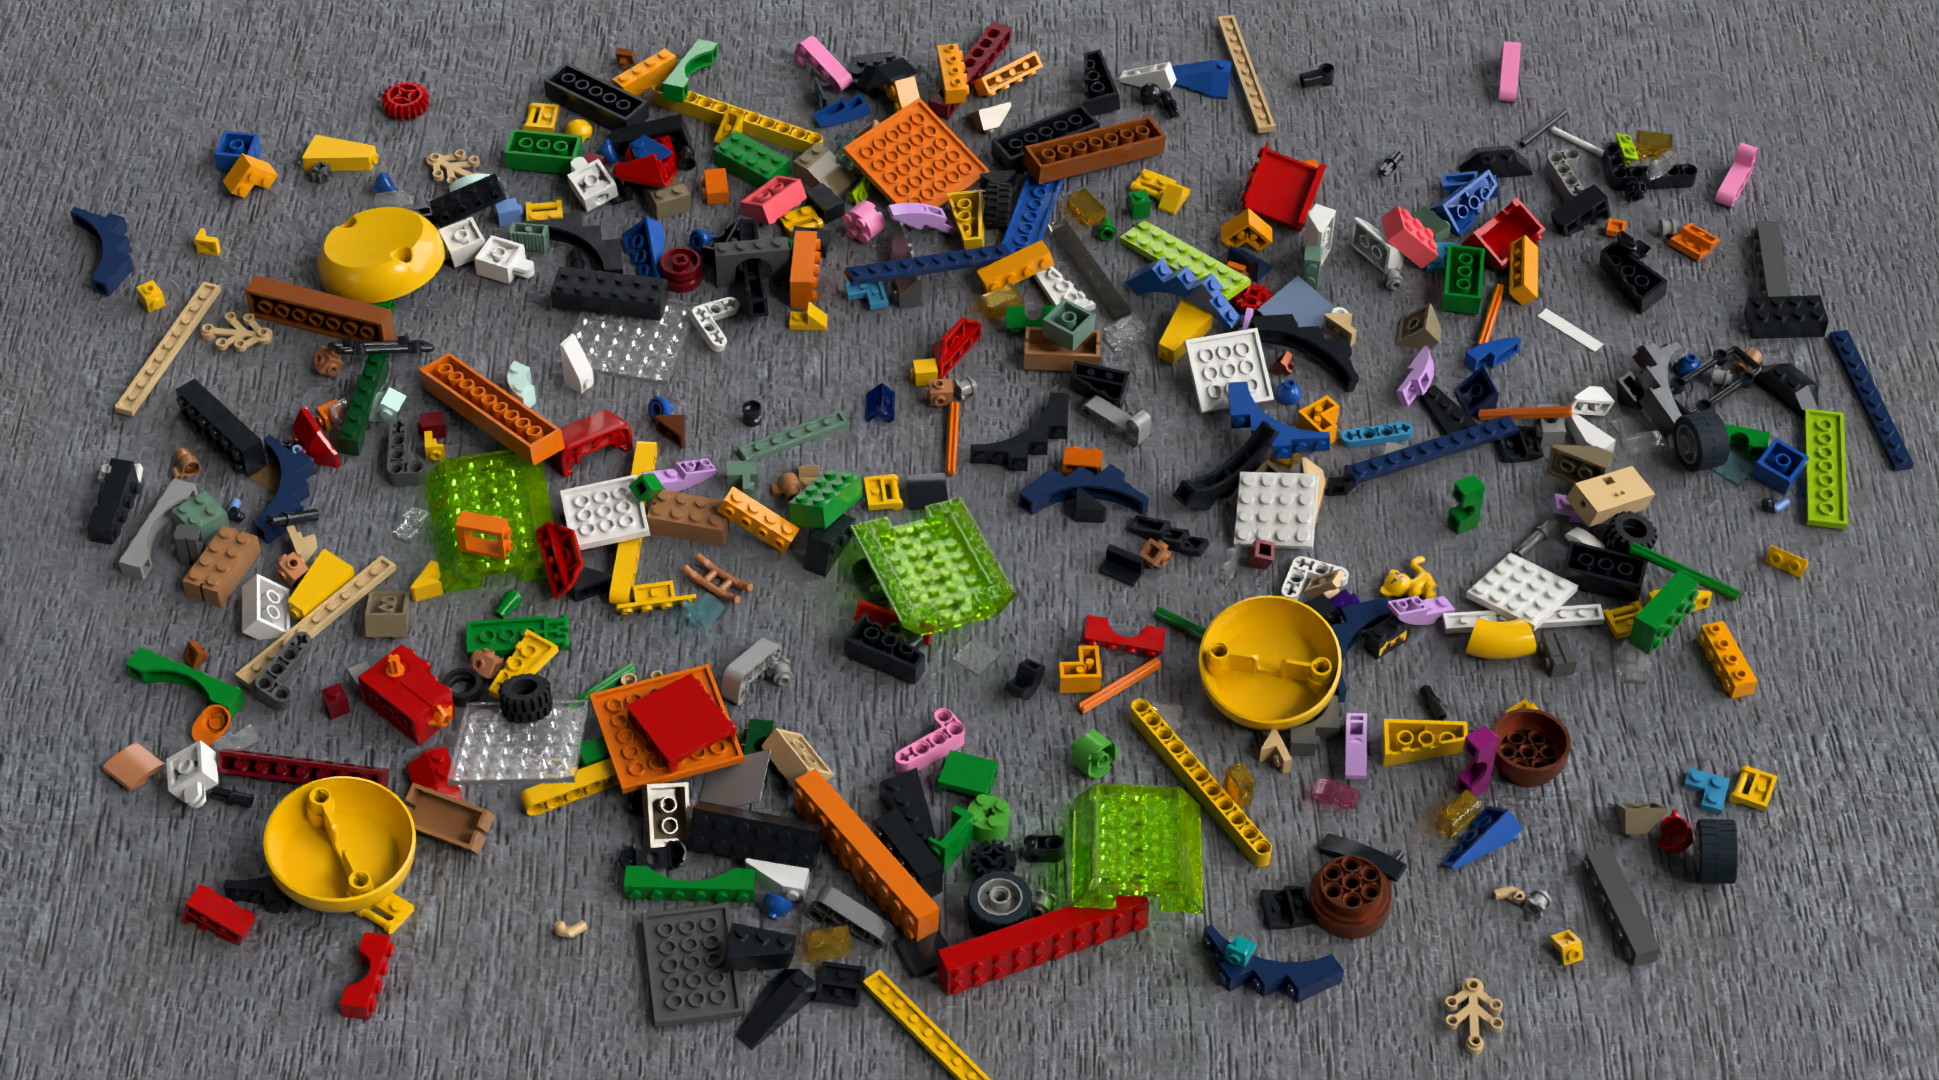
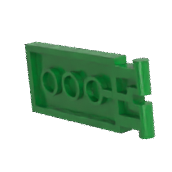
[467,614,569,658]

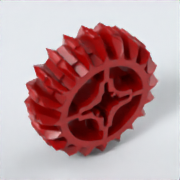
[382,81,429,121]

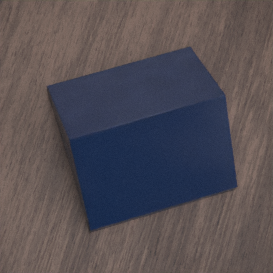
[1227,245,1273,283]
[1455,365,1499,417]

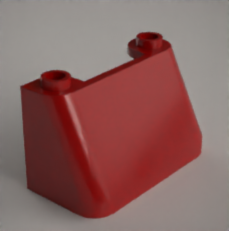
[613,135,679,188]
[1461,197,1546,271]
[550,410,633,478]

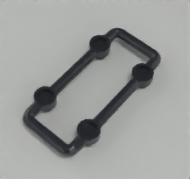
[327,336,435,355]
[1669,346,1762,416]

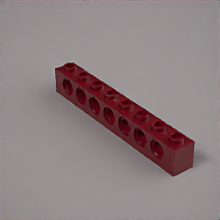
[928,21,1011,120]
[217,748,390,789]

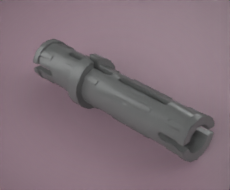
[1512,517,1558,558]

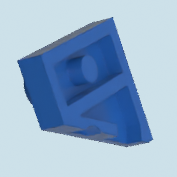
[629,135,672,161]

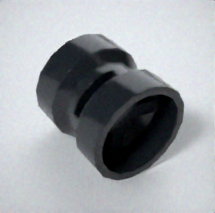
[677,146,696,171]
[742,400,762,427]

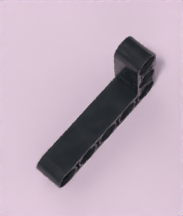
[1602,142,1698,191]

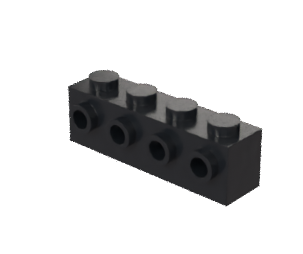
[429,173,507,227]

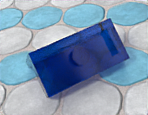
[865,383,895,423]

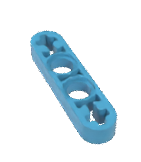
[1340,422,1413,448]

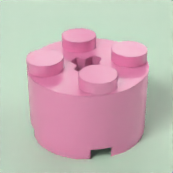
[842,200,885,243]

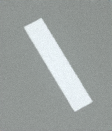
[1538,309,1604,352]

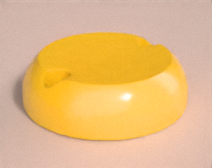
[317,207,445,304]
[1198,595,1342,731]
[263,776,416,913]

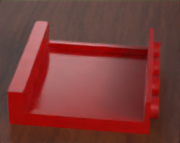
[1240,142,1327,232]
[627,673,736,774]

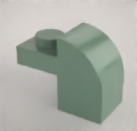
[726,461,759,497]

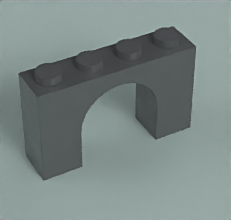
[714,237,790,288]

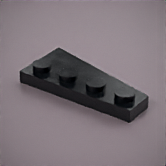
[1420,385,1479,435]

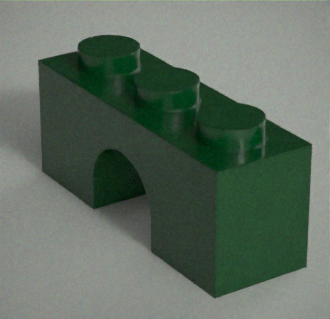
[741,719,775,783]

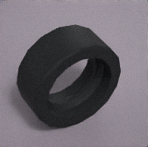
[442,668,482,707]

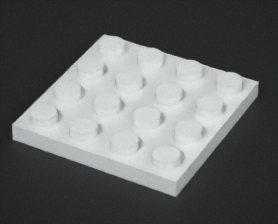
[1184,328,1274,414]
[1234,472,1319,549]
[560,474,651,550]
[1466,553,1578,631]

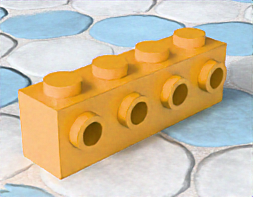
[937,44,969,104]
[612,48,677,96]
[972,51,1043,98]
[1509,235,1538,306]
[976,240,1054,296]
[717,487,799,554]
[1697,621,1758,699]

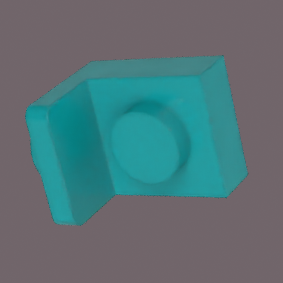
[1224,935,1256,967]

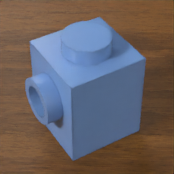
[495,198,523,227]

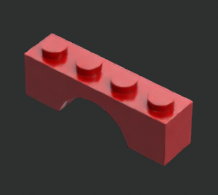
[1080,615,1166,658]
[340,932,395,1020]

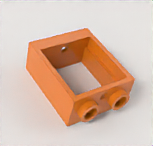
[455,511,513,560]

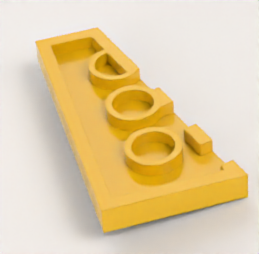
[488,629,559,700]

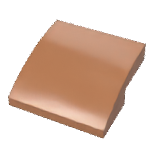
[102,742,165,791]

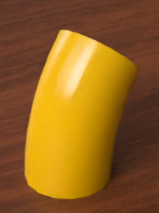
[1465,618,1536,660]

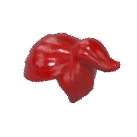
[1658,809,1693,853]

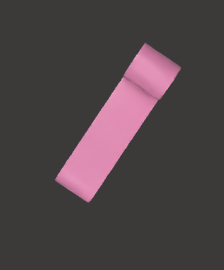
[793,36,853,93]
[1498,41,1521,102]
[1715,142,1758,208]
[895,708,965,775]

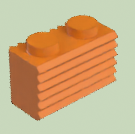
[701,168,729,206]
[1062,446,1103,476]

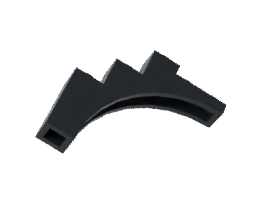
[527,212,623,274]
[738,218,769,318]
[1247,314,1359,392]
[1632,341,1682,438]
[970,392,1069,471]
[1173,421,1279,510]
[223,875,292,913]

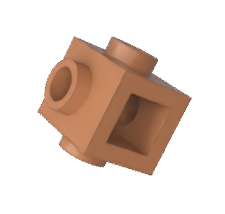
[311,345,344,377]
[925,378,953,406]
[1139,538,1172,569]
[275,552,309,587]
[468,648,505,679]

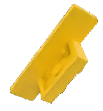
[616,580,696,615]

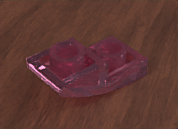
[1312,779,1360,810]

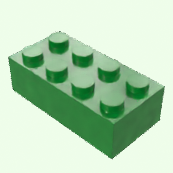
[504,129,583,175]
[713,130,791,189]
[1442,244,1485,314]
[789,469,863,529]
[1628,570,1699,655]

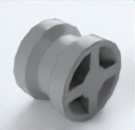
[1658,218,1677,237]

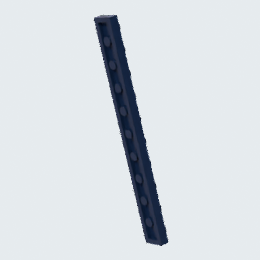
[844,244,1011,286]
[1829,330,1914,471]
[1345,416,1519,485]

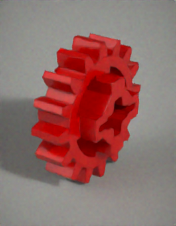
[1233,282,1273,316]

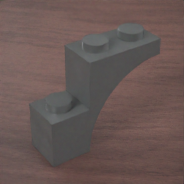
[1289,695,1343,756]

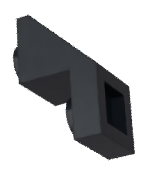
[1326,465,1358,496]

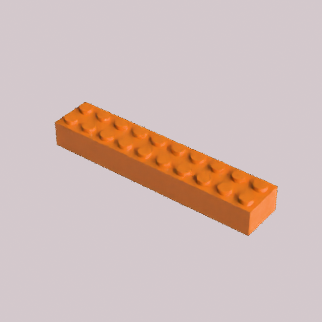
[419,353,565,466]
[793,768,940,942]

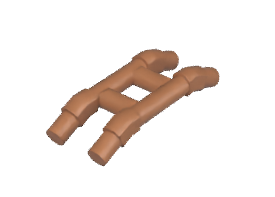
[682,553,753,603]

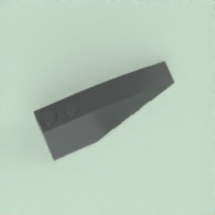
[890,221,921,309]

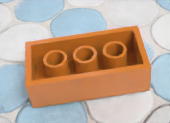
[790,231,821,309]

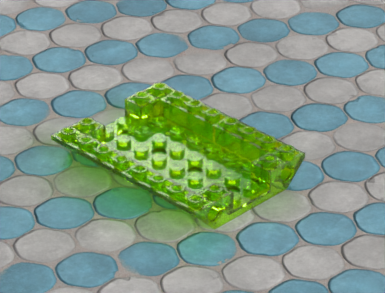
[426,449,554,593]
[850,497,1016,636]
[1072,783,1203,913]

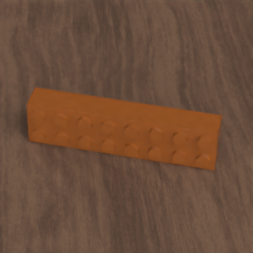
[1023,116,1166,184]
[245,275,395,341]

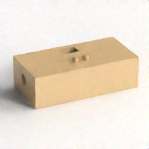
[1566,466,1655,527]

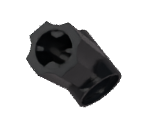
[1299,63,1334,88]

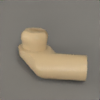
[1492,886,1525,903]
[554,920,588,938]

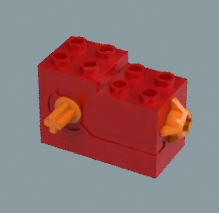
[358,644,455,746]

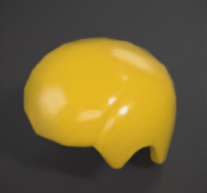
[565,119,593,143]

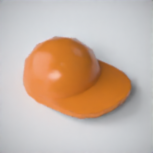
[192,705,231,746]

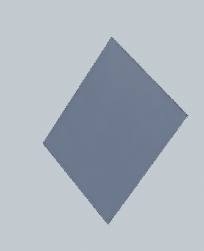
[1257,276,1335,329]

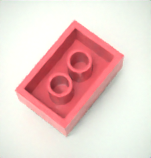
[740,175,807,225]
[1381,205,1438,269]

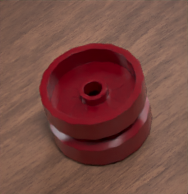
[661,247,702,293]

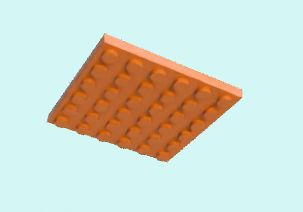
[842,98,990,208]
[589,664,744,794]

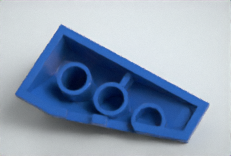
[1172,60,1232,100]
[1430,170,1498,236]
[622,217,665,278]
[1441,806,1523,870]

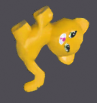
[1379,556,1437,599]

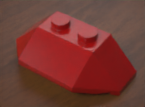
[931,317,982,379]
[292,406,340,468]
[535,521,584,600]
[407,744,463,801]

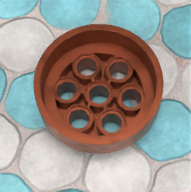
[1492,708,1571,788]
[1309,855,1392,939]

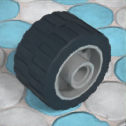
[1673,410,1730,472]
[1693,819,1739,884]
[967,871,1033,937]

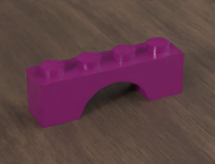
[1455,725,1499,801]

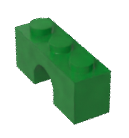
[1005,305,1057,332]
[1725,424,1770,460]
[1447,475,1485,534]

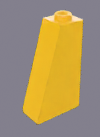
[302,135,379,171]
[1158,298,1213,365]
[288,549,355,621]

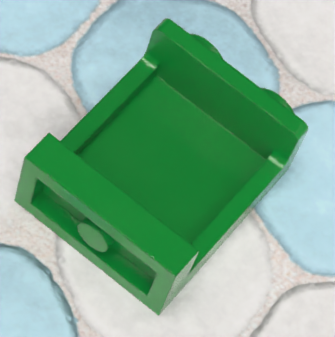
[935,750,998,796]
[927,805,974,874]

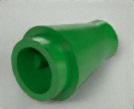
[1098,216,1116,241]
[494,589,522,619]

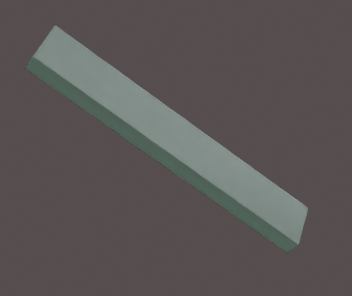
[737,410,849,463]

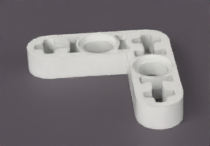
[690,297,740,352]
[1281,556,1349,601]

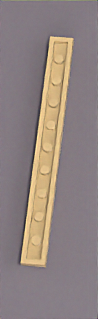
[1217,15,1275,133]
[115,281,221,417]
[235,555,397,689]

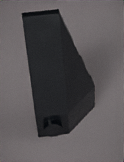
[737,969,816,1050]

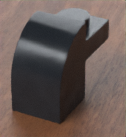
[1004,658,1046,700]

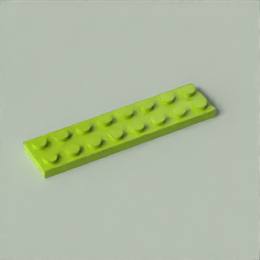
[1119,220,1251,300]
[1804,408,1848,530]

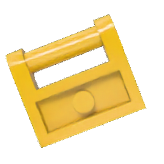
[522,103,560,133]
[1130,169,1176,202]
[526,199,563,221]
[778,205,824,238]
[864,474,903,511]
[1602,601,1643,639]
[1729,765,1778,812]
[355,893,414,934]

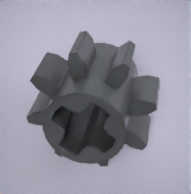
[310,162,333,184]

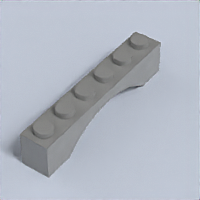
[119,479,198,581]

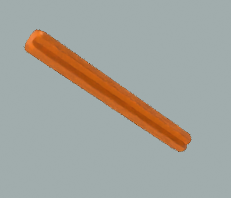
[1477,283,1505,346]
[945,402,959,476]
[1478,406,1573,420]
[1078,658,1161,713]

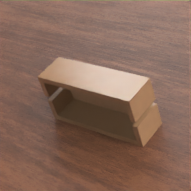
[1024,327,1101,371]
[647,490,733,546]
[182,525,261,608]
[405,783,495,855]

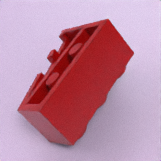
[181,884,256,946]

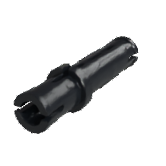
[265,508,320,528]

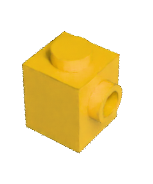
[136,280,166,313]
[910,358,938,387]

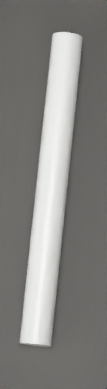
[1551,127,1604,157]

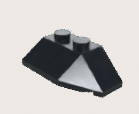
[855,54,918,92]
[1459,145,1533,178]
[1754,363,1818,419]

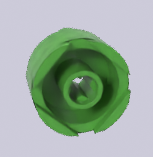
[1071,729,1118,779]
[967,794,1010,844]

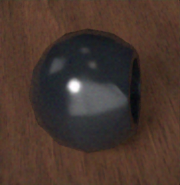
[1140,83,1162,105]

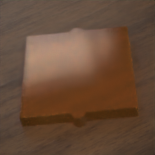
[251,460,281,495]

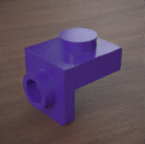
[1329,588,1360,619]

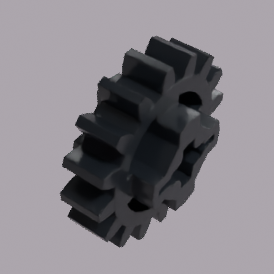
[970,839,1017,877]

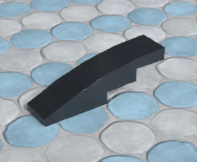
[1127,515,1209,557]
[1318,833,1407,882]

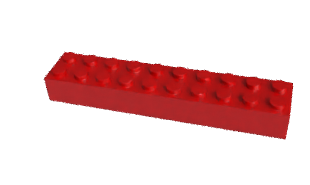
[938,882,1149,996]

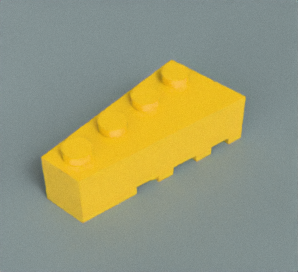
[947,190,985,250]
[1382,719,1468,767]

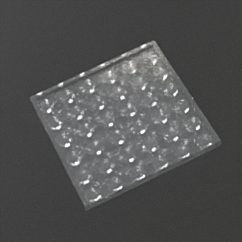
[559,298,699,386]
[447,700,590,786]

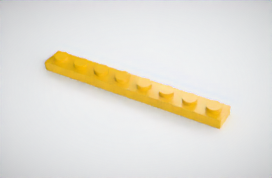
[863,969,991,1080]

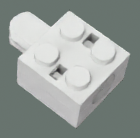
[567,157,618,212]
[438,217,485,267]
[474,235,535,284]
[166,740,218,809]

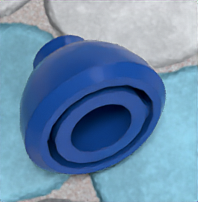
[595,139,618,163]
[372,172,396,196]
[690,229,713,254]
[1675,353,1701,377]
[1275,379,1302,405]
[648,396,673,422]
[764,893,793,920]

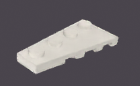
[1033,266,1096,311]

